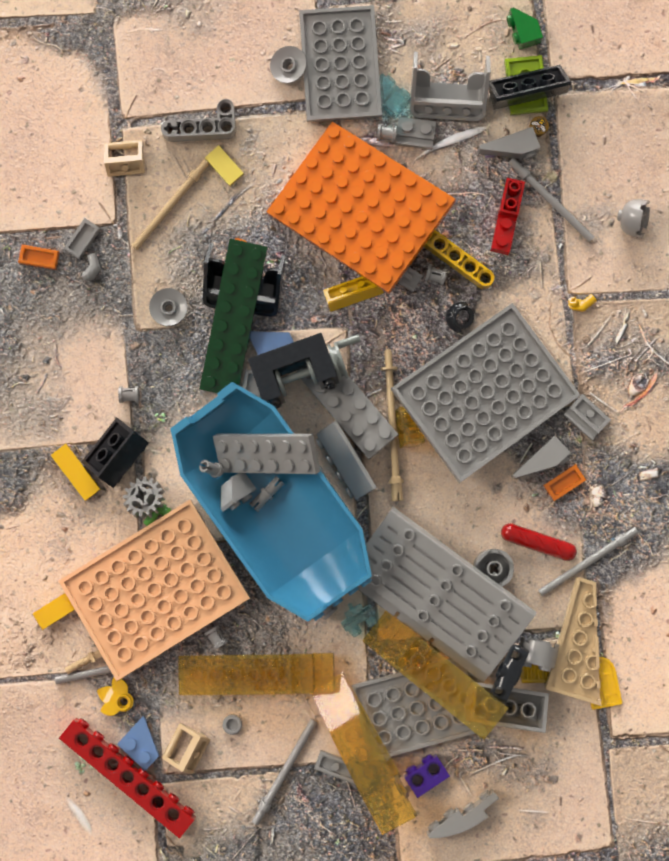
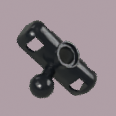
[490,644,529,704]

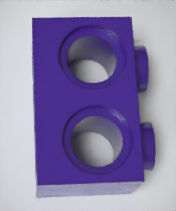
[404,754,450,798]

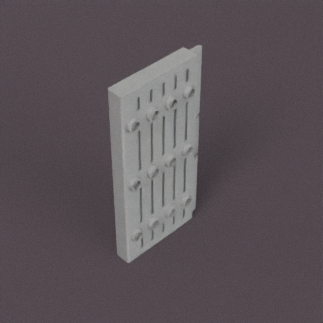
[358,507,536,683]

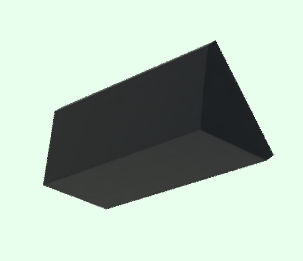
[489,65,571,110]

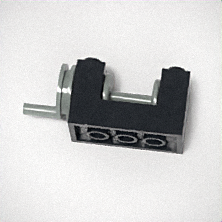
[248,333,361,409]

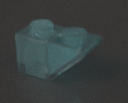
[379,73,411,119]

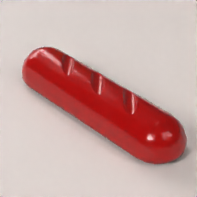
[501,523,577,561]

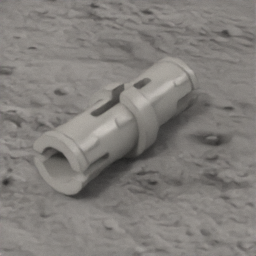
[249,476,285,512]

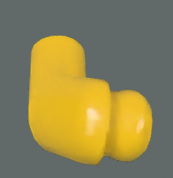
[568,294,597,312]

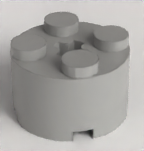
[473,549,514,587]
[516,636,559,672]

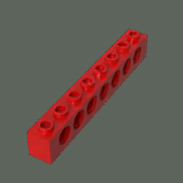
[59,718,196,839]

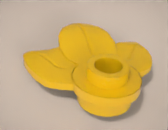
[97,677,134,716]

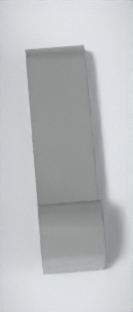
[161,99,236,142]

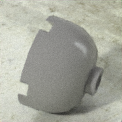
[617,199,650,238]

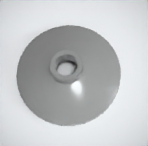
[270,46,307,83]
[149,288,187,326]

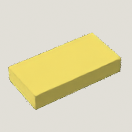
[205,145,244,186]

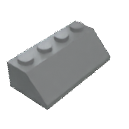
[316,420,377,500]

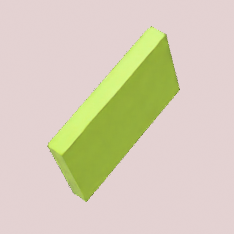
[504,55,548,116]

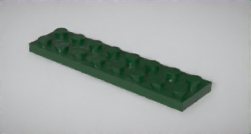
[199,239,268,393]

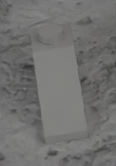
[477,127,540,159]
[511,436,571,479]

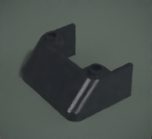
[202,243,286,317]

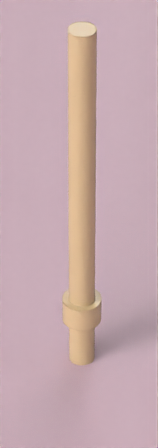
[131,159,210,250]

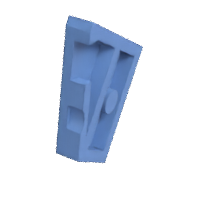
[250,331,293,355]
[117,716,159,771]

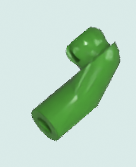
[143,504,171,526]

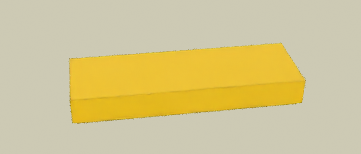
[51,444,101,501]

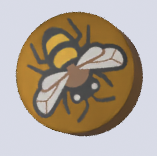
[529,116,549,136]

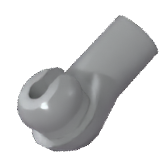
[82,253,100,281]

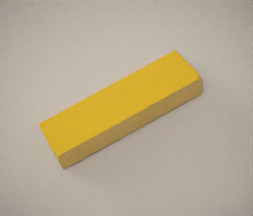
[323,276,384,312]

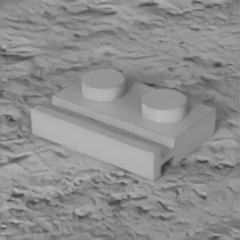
[395,117,436,150]
[563,394,611,440]

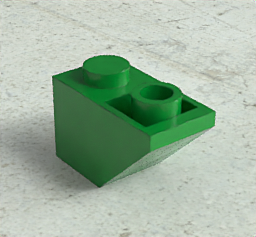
[506,7,543,50]

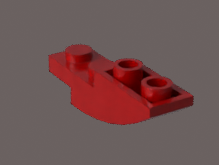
[490,177,525,255]

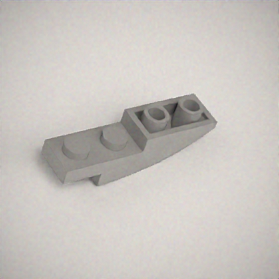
[426,789,499,838]

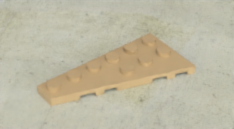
[544,577,601,706]

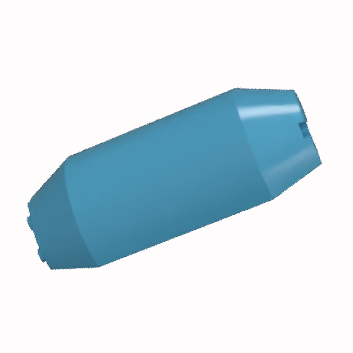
[170,382,372,622]

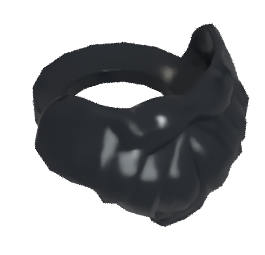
[445,302,474,333]

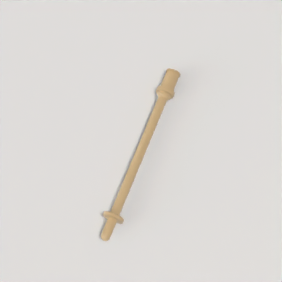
[381,349,404,501]

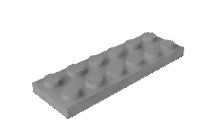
[296,353,399,460]
[213,434,320,474]

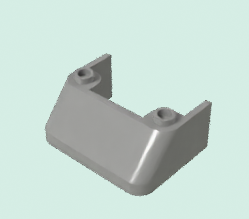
[410,52,491,121]

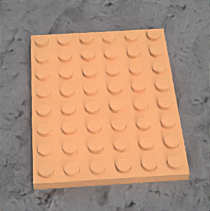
[59,500,251,681]

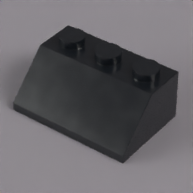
[82,417,149,488]

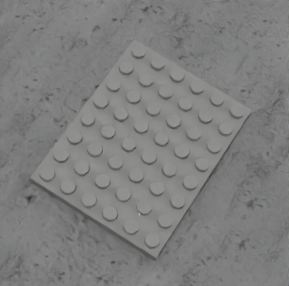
[391,303,580,483]

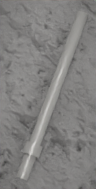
[509,158,594,242]
[538,527,639,596]
[252,719,317,825]

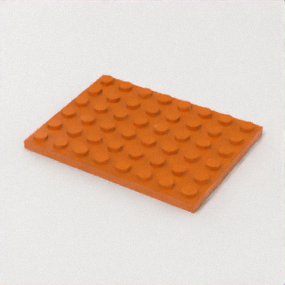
[267,121,456,294]

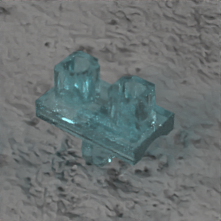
[341,603,378,637]

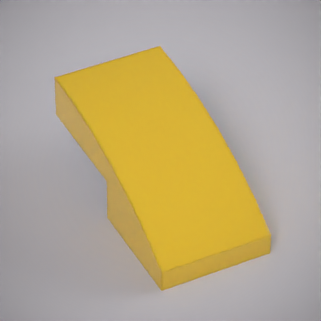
[32,593,75,630]

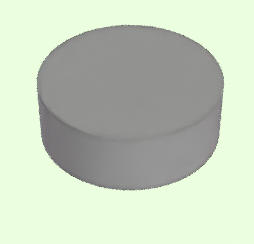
[222,714,242,735]

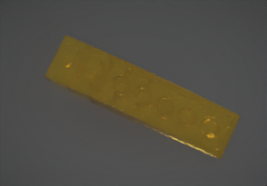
[362,611,509,740]
[178,653,335,695]
[311,672,417,835]

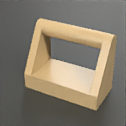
[104,140,145,177]
[162,723,211,774]

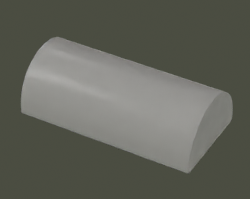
[465,682,549,733]

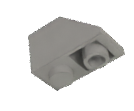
[221,473,256,512]

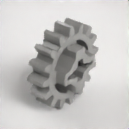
[123,477,165,519]

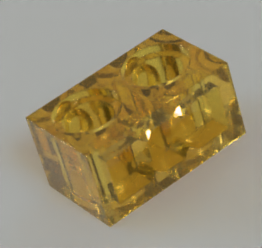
[395,406,425,448]

